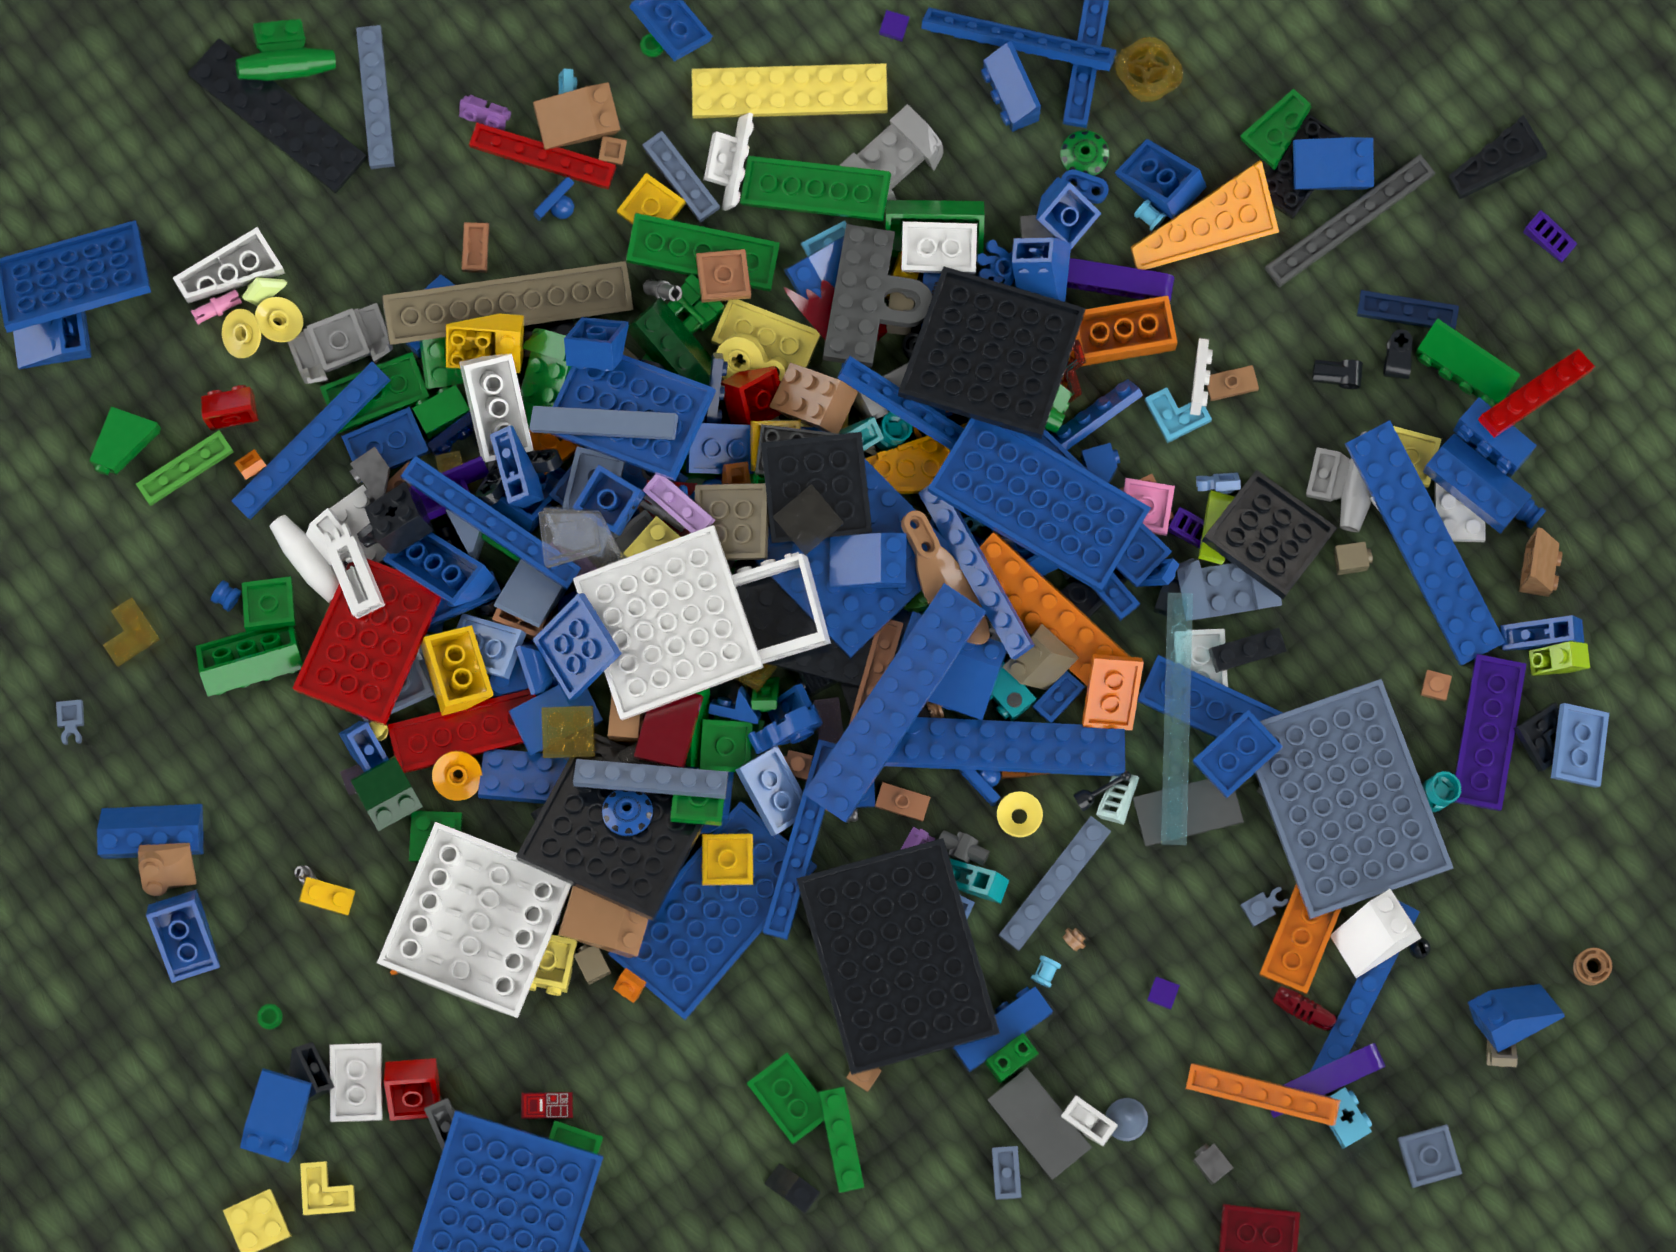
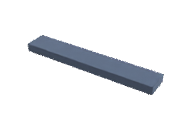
[529,406,678,440]

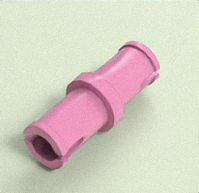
[191,289,242,325]

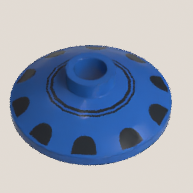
[602,790,653,836]

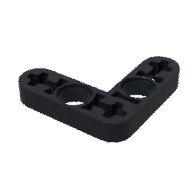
[476,449,563,506]

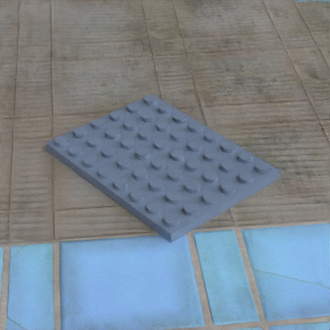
[1255,679,1453,919]

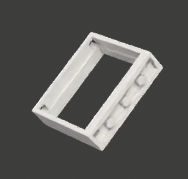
[732,552,831,664]

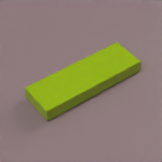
[1198,490,1235,565]

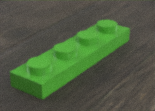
[136,430,234,506]

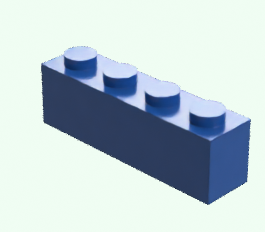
[952,987,1053,1073]

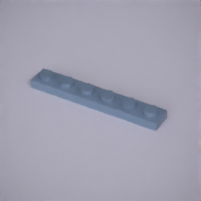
[356,25,395,169]
[573,759,728,799]
[999,816,1111,951]

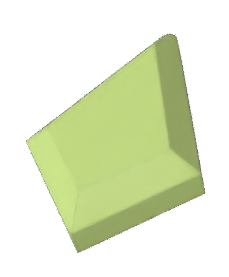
[242,277,287,306]

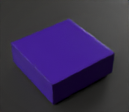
[879,10,910,41]
[1147,977,1180,1010]

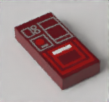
[521,1092,573,1119]

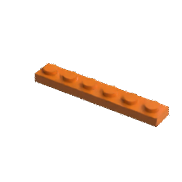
[1186,1063,1340,1126]

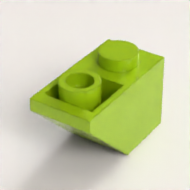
[1529,641,1590,676]

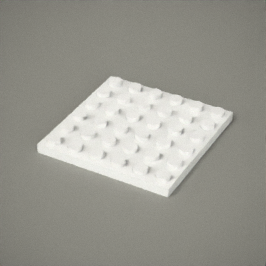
[573,525,764,720]

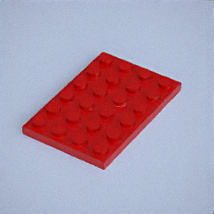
[292,558,442,726]

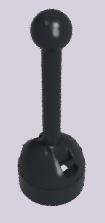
[1073,771,1131,812]

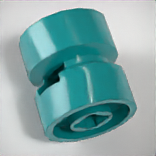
[875,412,913,451]
[1422,771,1461,812]

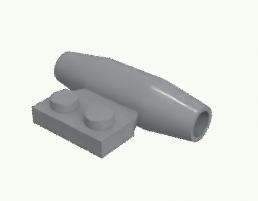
[1306,432,1372,532]

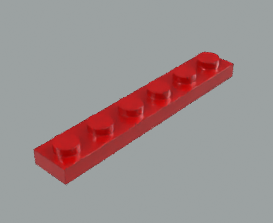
[469,123,616,190]
[1478,349,1595,438]

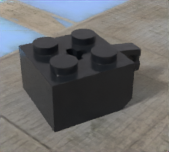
[357,481,434,554]

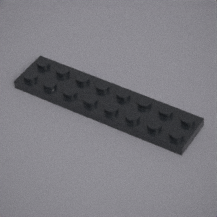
[187,38,367,194]

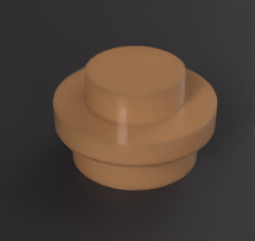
[1063,928,1086,951]

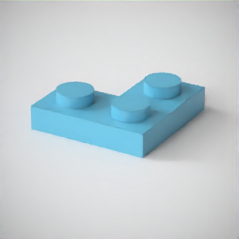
[1144,387,1212,443]

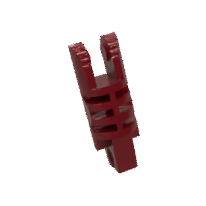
[1273,986,1336,1032]

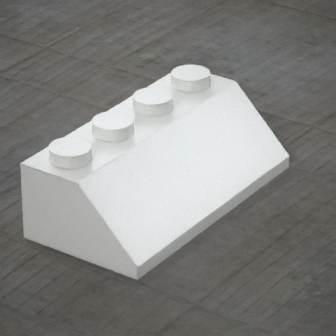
[459,354,534,462]

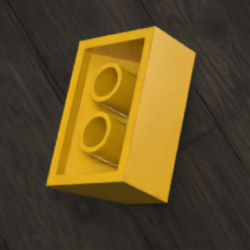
[421,625,494,716]

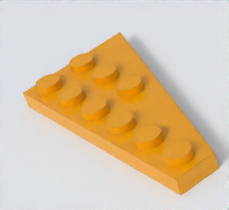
[1131,160,1279,270]
[865,421,969,494]

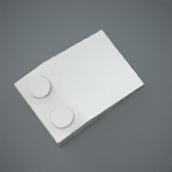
[1330,889,1421,978]

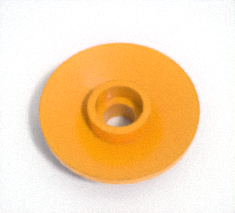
[432,751,482,801]

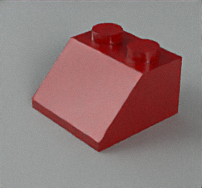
[721,366,781,425]
[201,385,259,431]
[384,1058,440,1121]

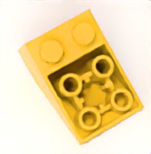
[446,314,524,373]

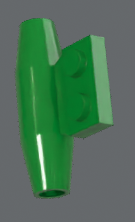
[236,19,336,81]

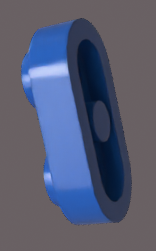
[1061,170,1109,204]

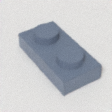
[992,1146,1021,1200]

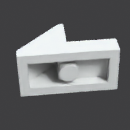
[1061,1096,1118,1146]

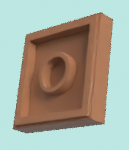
[696,249,751,303]

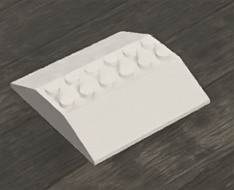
[377,822,572,1018]

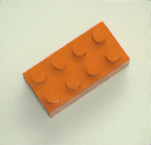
[1074,296,1178,367]

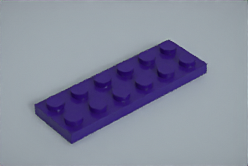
[1454,654,1526,811]

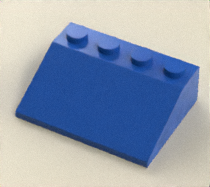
[899,611,1007,720]

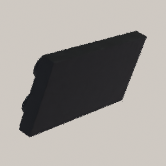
[1265,114,1344,219]

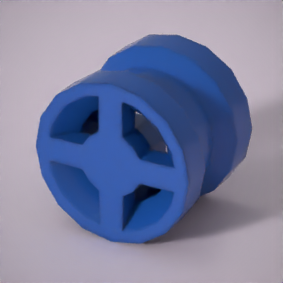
[1515,498,1546,530]
[211,580,242,611]

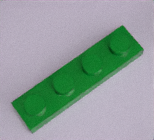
[818,1086,864,1193]

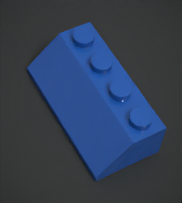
[1422,434,1532,534]
[382,532,495,606]
[97,804,203,859]

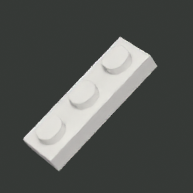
[1190,338,1213,416]

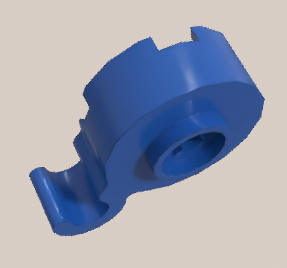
[748,704,823,754]

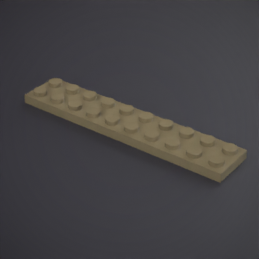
[382,261,633,345]

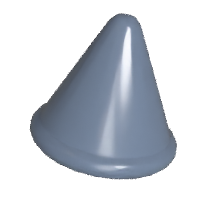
[1105,1098,1148,1141]

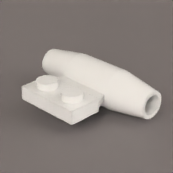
[270,508,346,604]

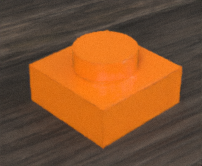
[234,449,266,480]
[613,968,647,1003]

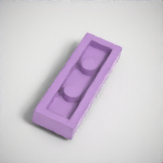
[643,474,715,533]

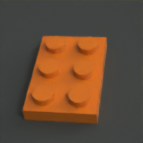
[1082,654,1144,730]

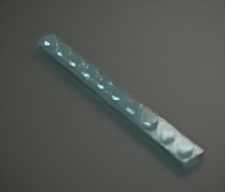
[1161,593,1193,846]

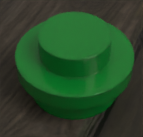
[640,33,664,57]
[257,1004,283,1030]

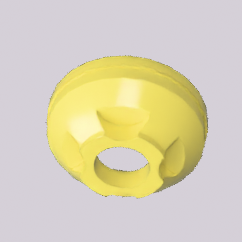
[997,791,1043,837]

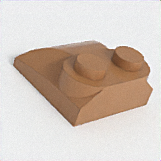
[138,843,196,896]

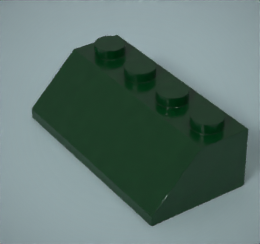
[628,297,712,386]

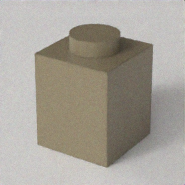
[1333,542,1373,575]
[574,944,612,985]

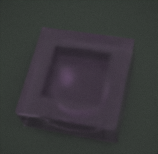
[340,765,364,796]

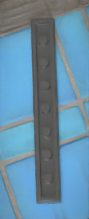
[1264,154,1435,288]

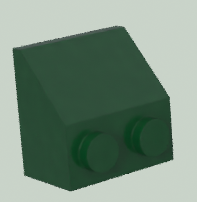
[350,756,423,831]

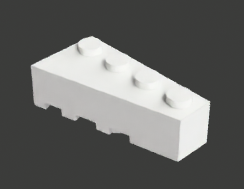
[173,227,285,303]

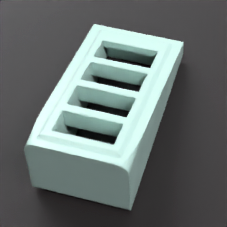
[1096,775,1139,825]

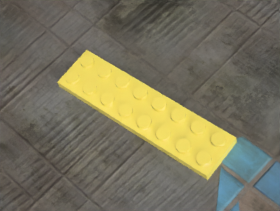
[692,64,887,118]

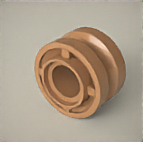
[1573,948,1612,985]

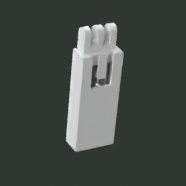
[323,523,385,619]

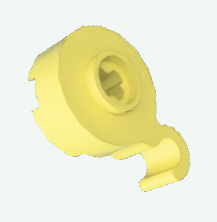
[716,333,789,381]

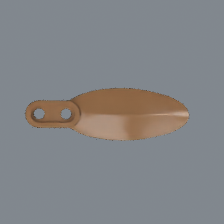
[901,510,990,645]

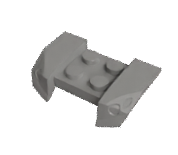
[839,104,943,200]
[287,303,393,384]

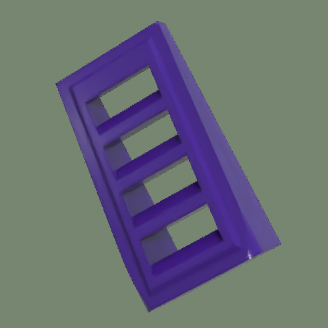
[1523,210,1577,263]
[1167,507,1204,548]

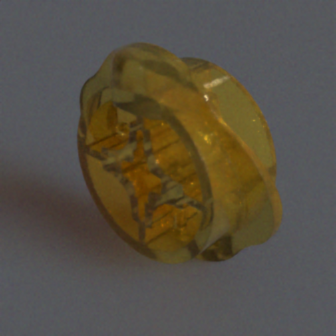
[1115,37,1183,102]

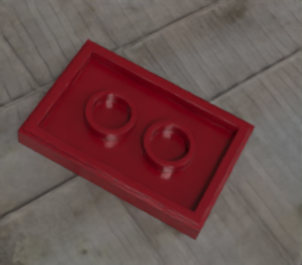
[634,694,703,768]
[1219,1204,1300,1252]

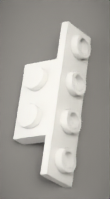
[704,113,754,211]

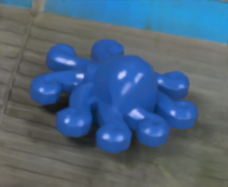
[976,240,1016,287]

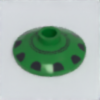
[1060,130,1109,176]

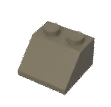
[1003,624,1079,690]

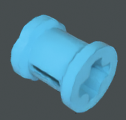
[1134,199,1167,232]
[1030,955,1061,988]

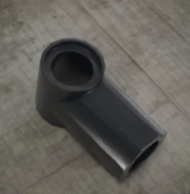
[1312,359,1363,389]

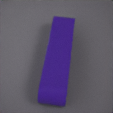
[1067,258,1174,302]
[1270,1043,1386,1118]

